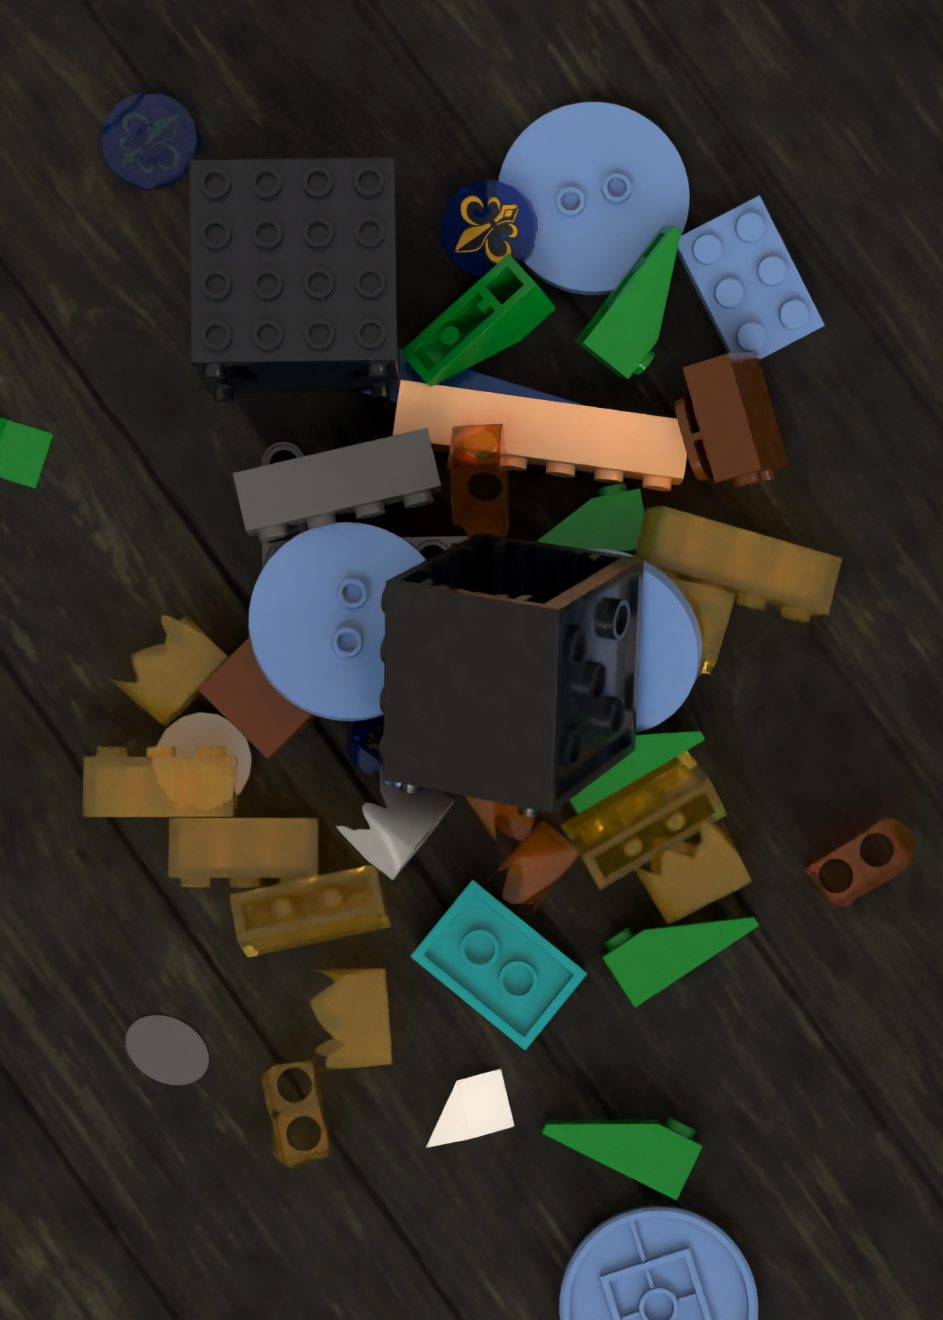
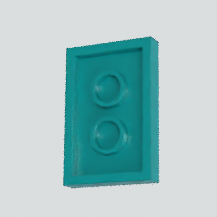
[410,880,588,1050]

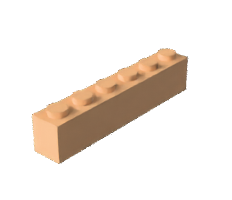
[392,380,687,491]

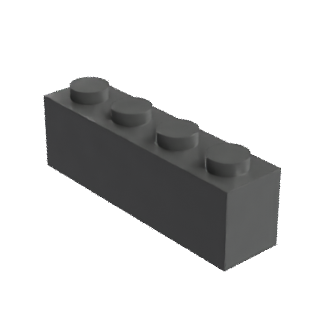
[233,428,441,542]

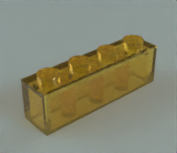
[634,506,842,623]

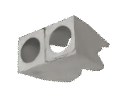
[336,767,455,880]

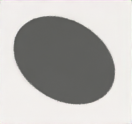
[125,1015,209,1085]

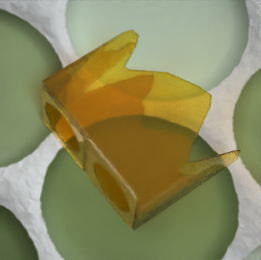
[107,604,229,727]
[627,813,752,924]
[308,967,393,1071]
[262,1058,333,1169]

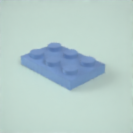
[677,195,825,360]

